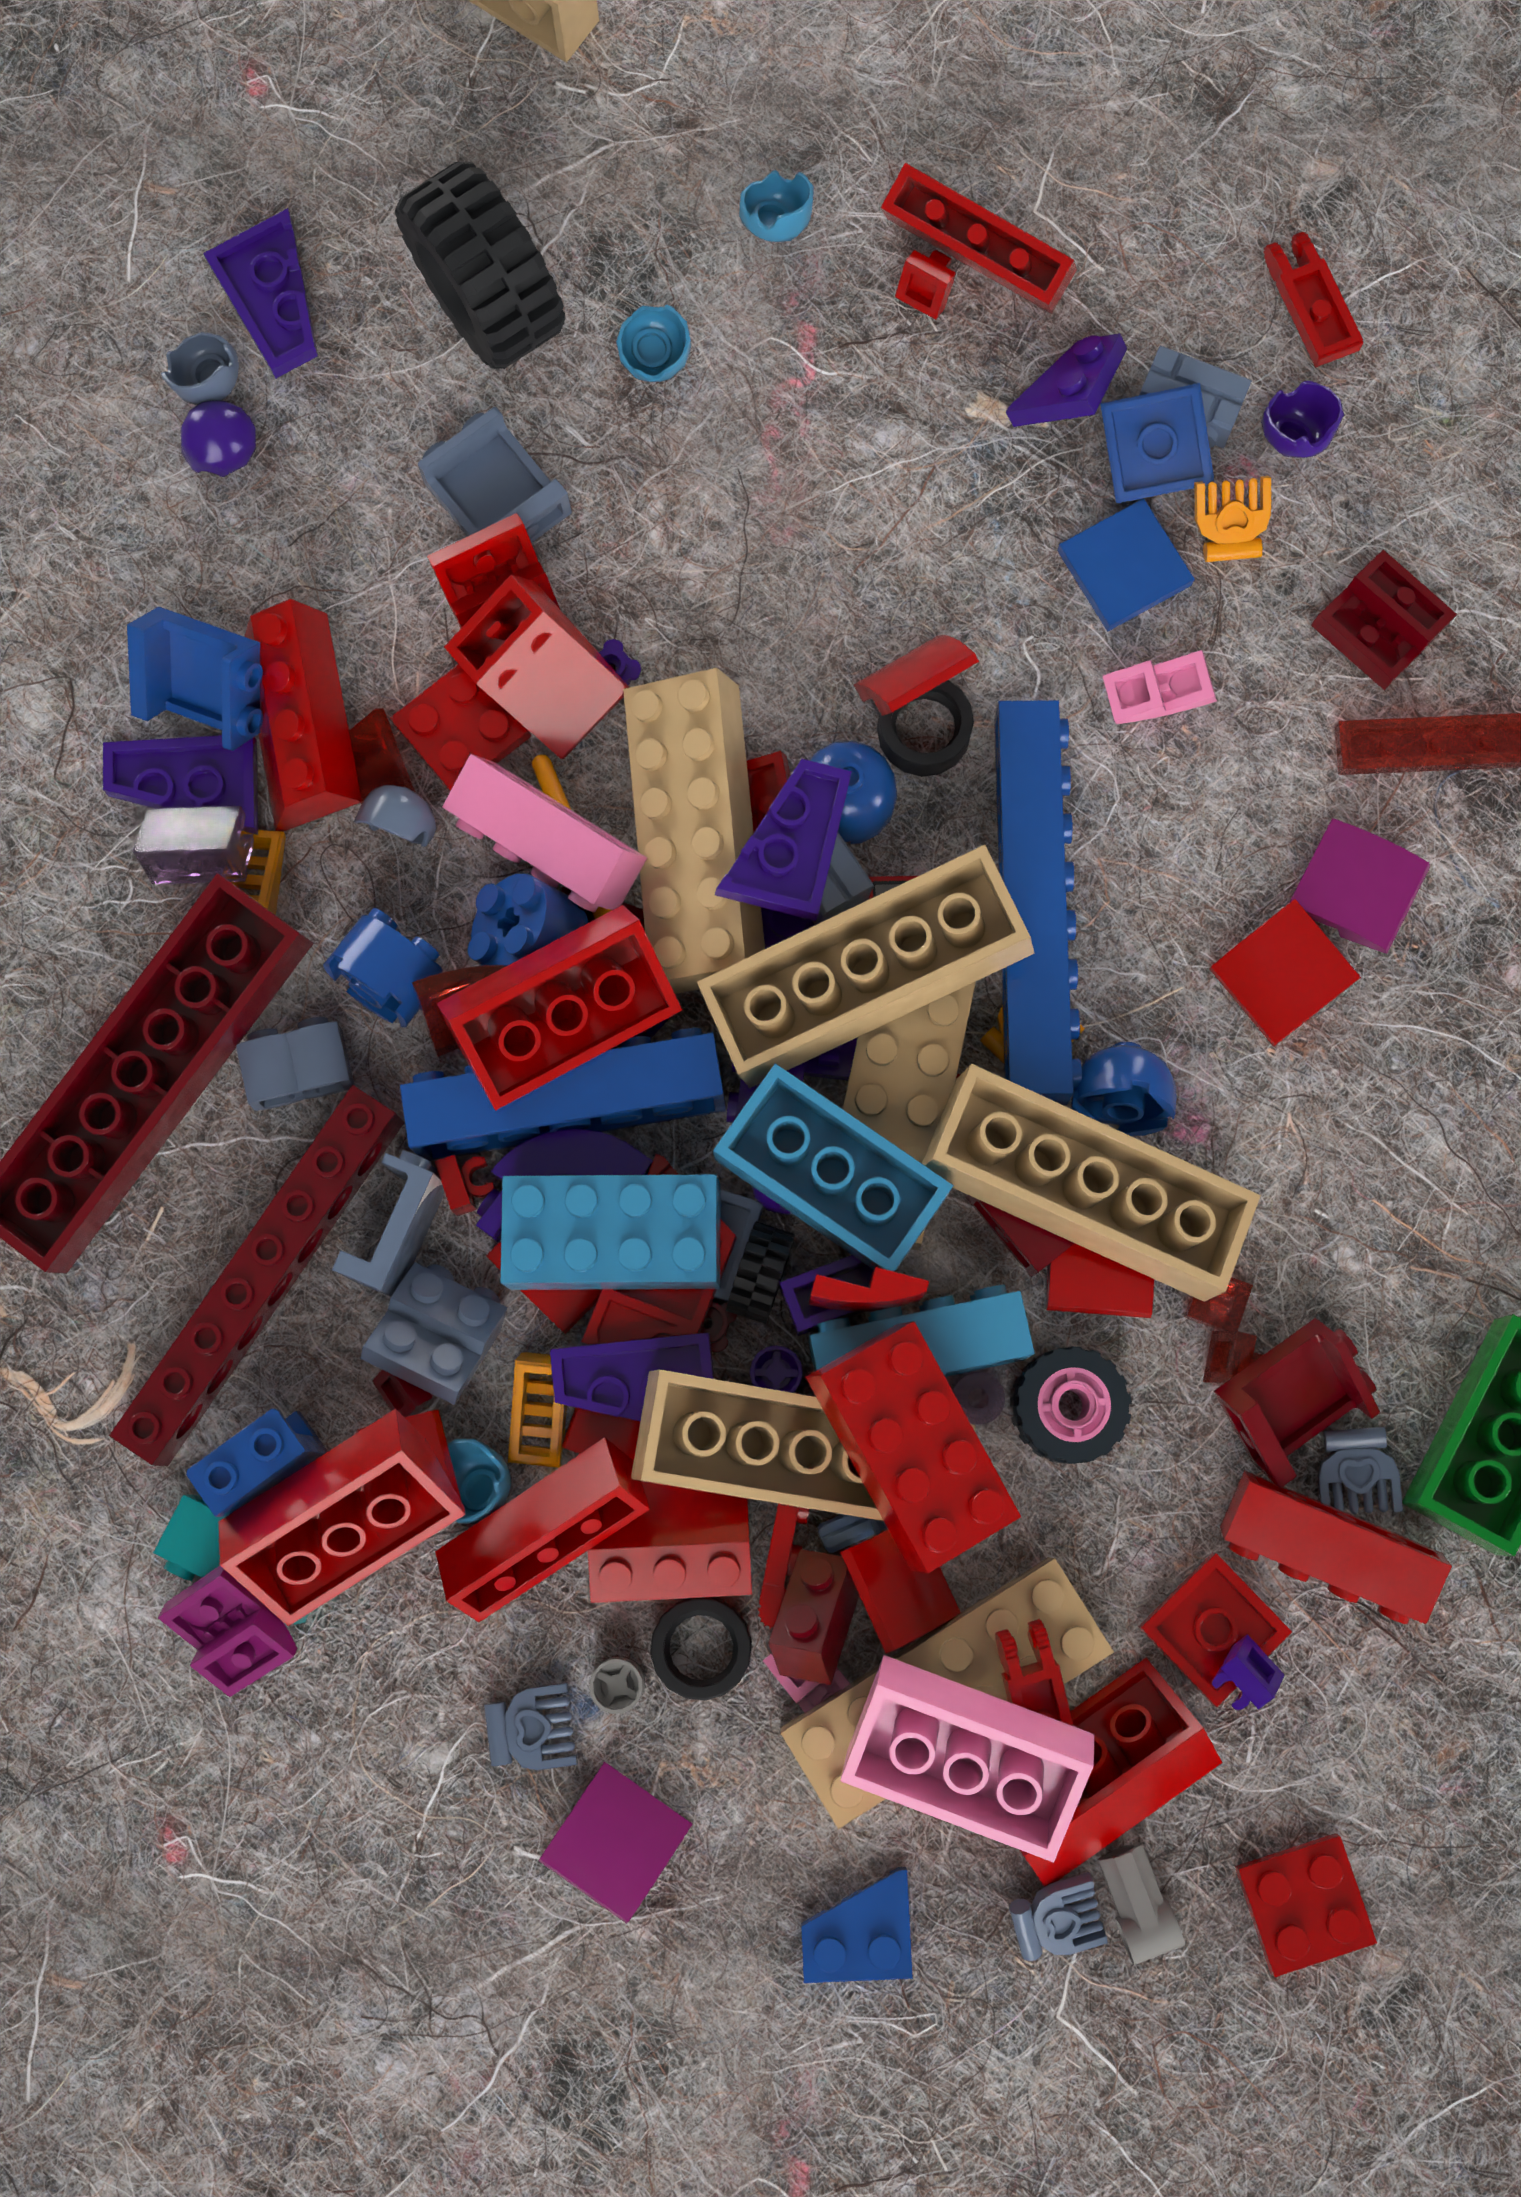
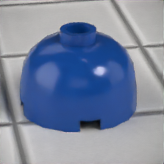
[809,741,897,844]
[1071,1042,1177,1136]

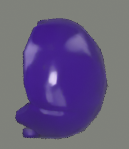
[1261,381,1344,458]
[180,400,256,477]

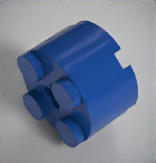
[468,874,588,973]
[323,908,444,1028]

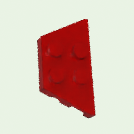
[581,1154,737,1345]

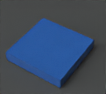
[1100,383,1215,504]
[1057,498,1195,632]

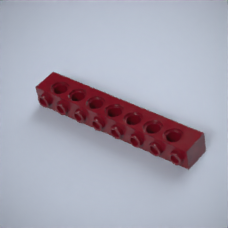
[109,1085,405,1467]

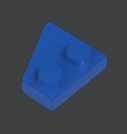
[801,1867,913,1983]

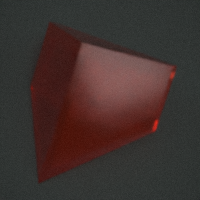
[349,708,416,804]

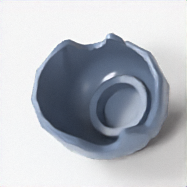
[161,332,239,405]
[354,785,436,847]

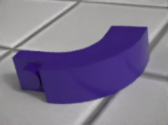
[476,1129,653,1243]

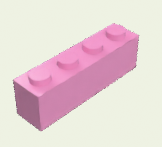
[442,754,647,913]

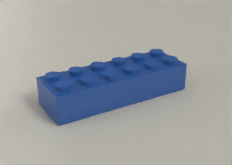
[400,1028,726,1161]

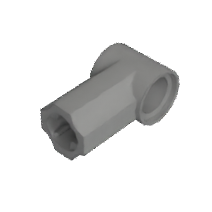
[1097,1842,1185,1965]

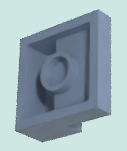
[360,1262,508,1405]

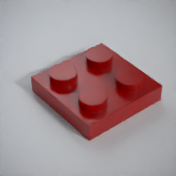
[390,664,531,792]
[1138,1552,1292,1707]
[1234,1833,1377,1977]

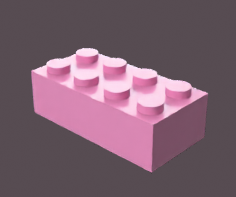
[840,1655,1094,1863]

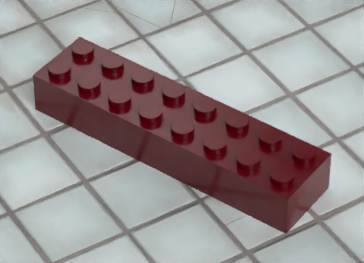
[0,873,314,1274]

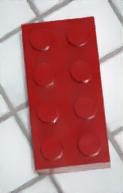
[806,1321,1021,1574]

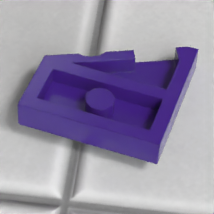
[1006,333,1127,427]

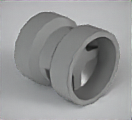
[589,1656,646,1714]

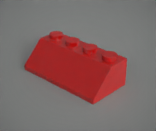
[244,598,362,832]
[436,905,682,1111]
[218,1408,466,1626]
[1020,1657,1223,1887]

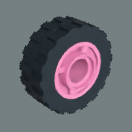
[1010,1346,1132,1464]

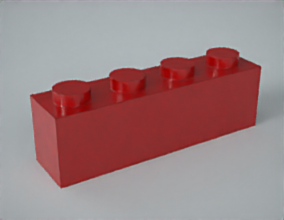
[880,163,1077,314]
[435,1437,650,1622]
[1220,1470,1452,1624]

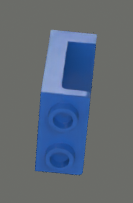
[127,607,263,751]
[186,1409,328,1517]

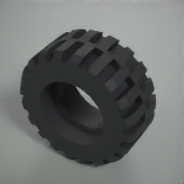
[395,162,566,369]

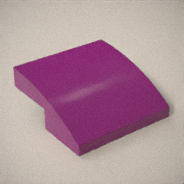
[1289,818,1430,954]
[158,1566,298,1697]
[538,1762,693,1924]

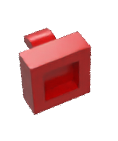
[895,250,956,320]
[435,1155,496,1216]

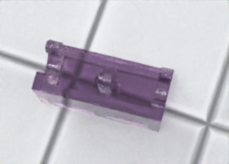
[133,806,254,884]

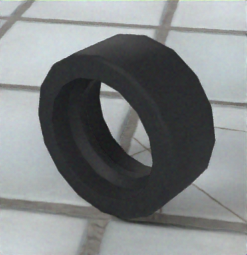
[877,680,974,777]
[650,1597,752,1701]

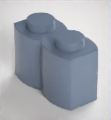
[236,1017,355,1111]

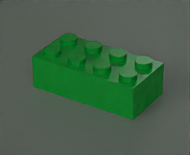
[1402,1314,1521,1556]

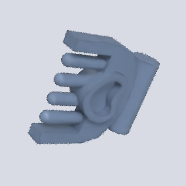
[1317,1427,1403,1514]
[484,1682,578,1770]
[1009,1872,1108,1961]

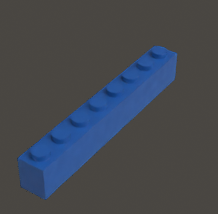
[994,700,1082,1105]

